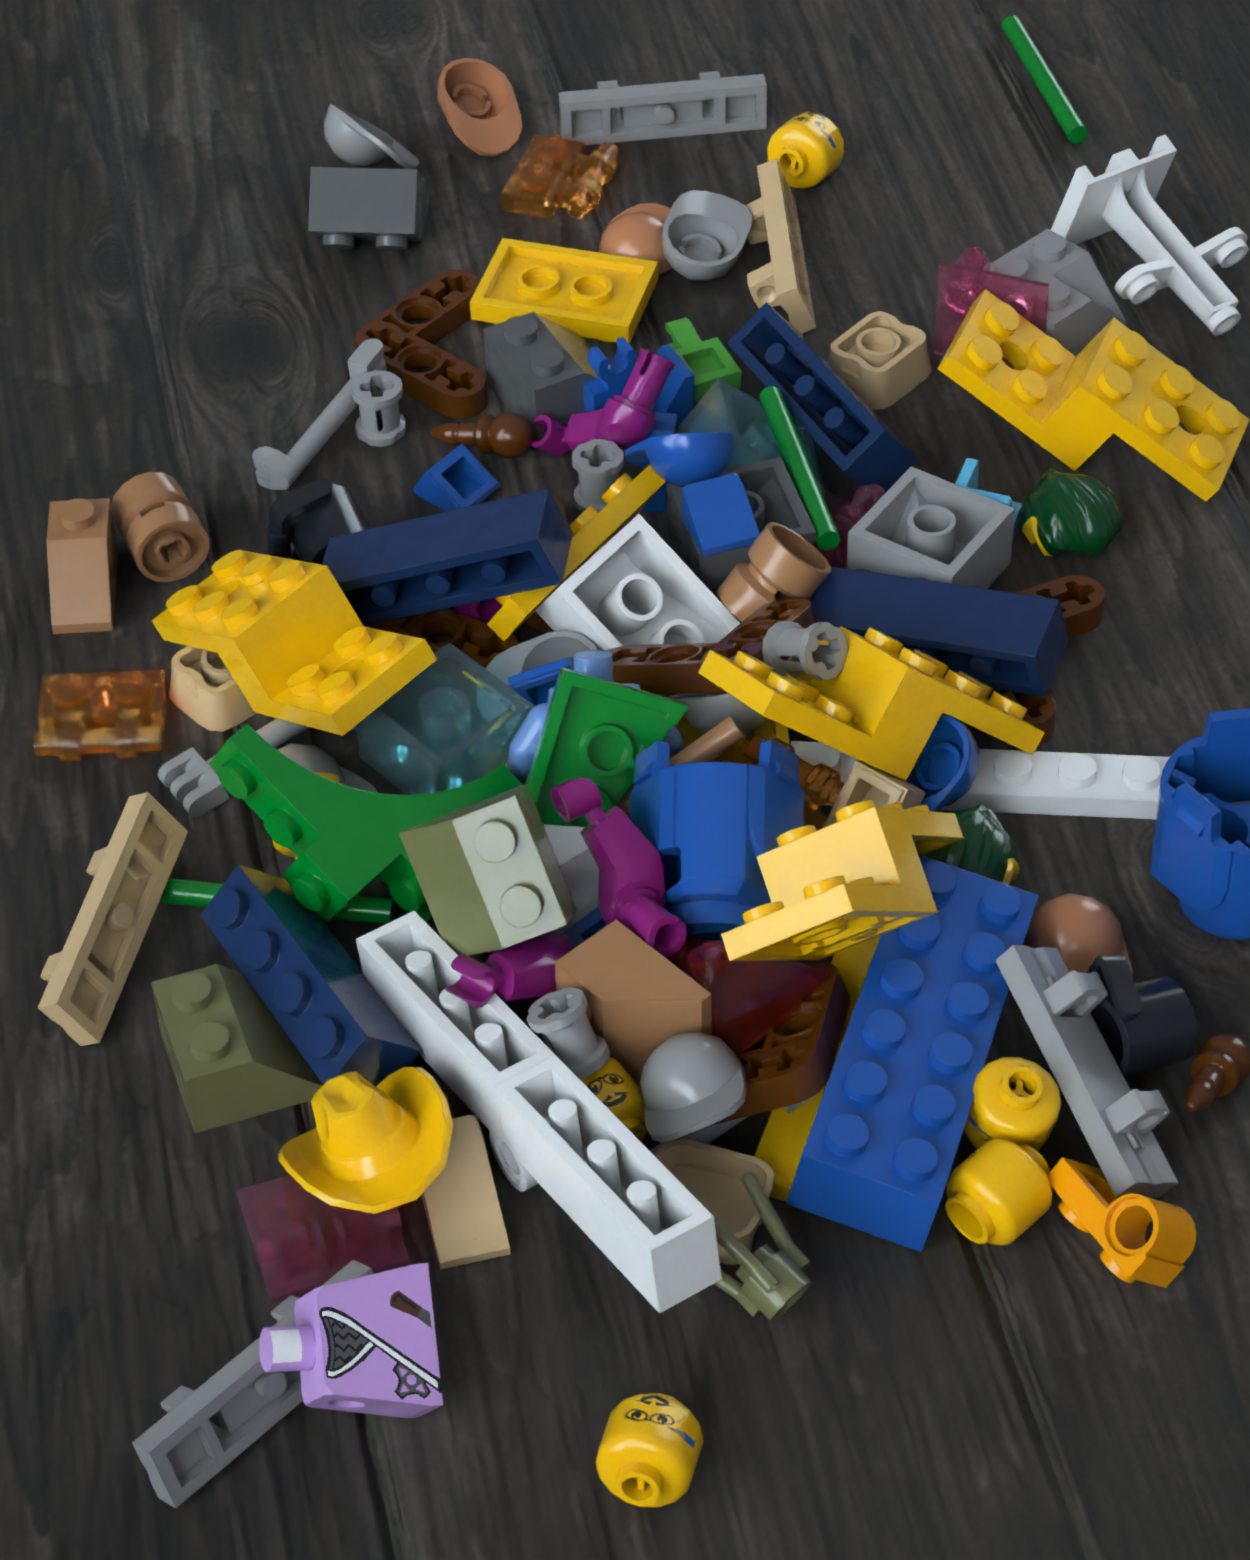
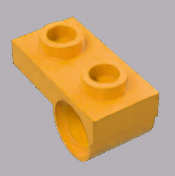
[1047,1157,1196,1288]

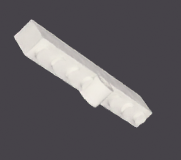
[356,911,722,1314]

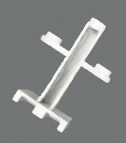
[1051,134,1249,336]

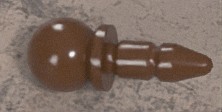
[430,412,533,458]
[1185,1032,1250,1112]

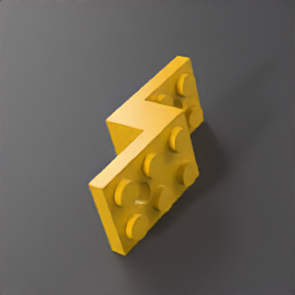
[937,289,1250,502]
[152,550,437,736]
[698,626,1045,781]
[721,800,963,961]

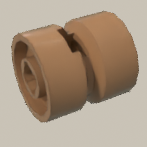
[111,472,210,582]
[717,522,831,622]

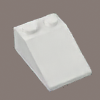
[535,514,740,698]

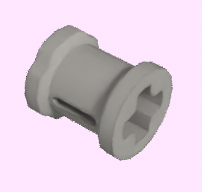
[351,370,407,447]
[572,439,624,512]
[762,621,848,680]
[526,987,611,1079]

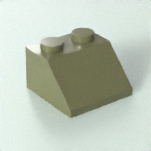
[399,783,577,956]
[151,964,323,1134]

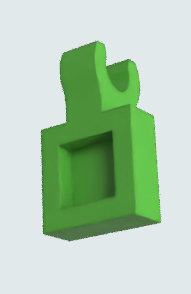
[665,317,742,402]

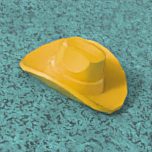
[278,1067,453,1214]

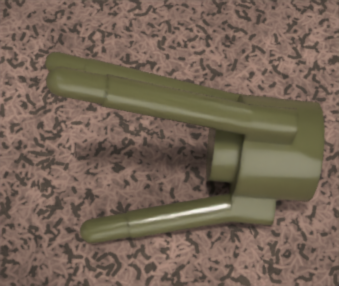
[681,1172,813,1322]

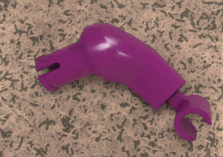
[531,348,675,457]
[550,778,687,957]
[445,929,574,1013]

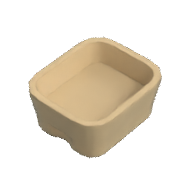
[827,311,932,410]
[169,646,257,732]
[654,1139,775,1265]

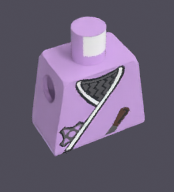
[259,1263,443,1418]

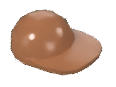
[437,58,523,157]
[599,203,672,275]
[1024,893,1133,976]

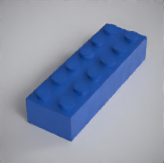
[786,854,1039,1252]

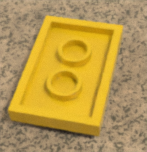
[470,238,659,343]

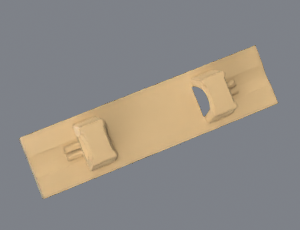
[745,158,816,334]
[37,792,188,1046]

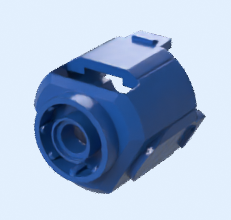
[1150,708,1250,940]
[630,740,805,960]

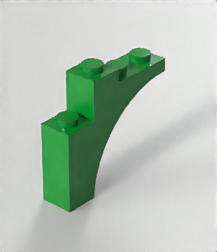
[209,723,523,923]

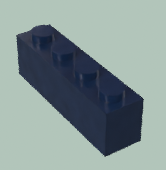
[727,302,919,501]
[322,489,573,626]
[811,566,1069,697]
[200,865,421,1086]

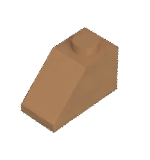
[46,498,119,634]

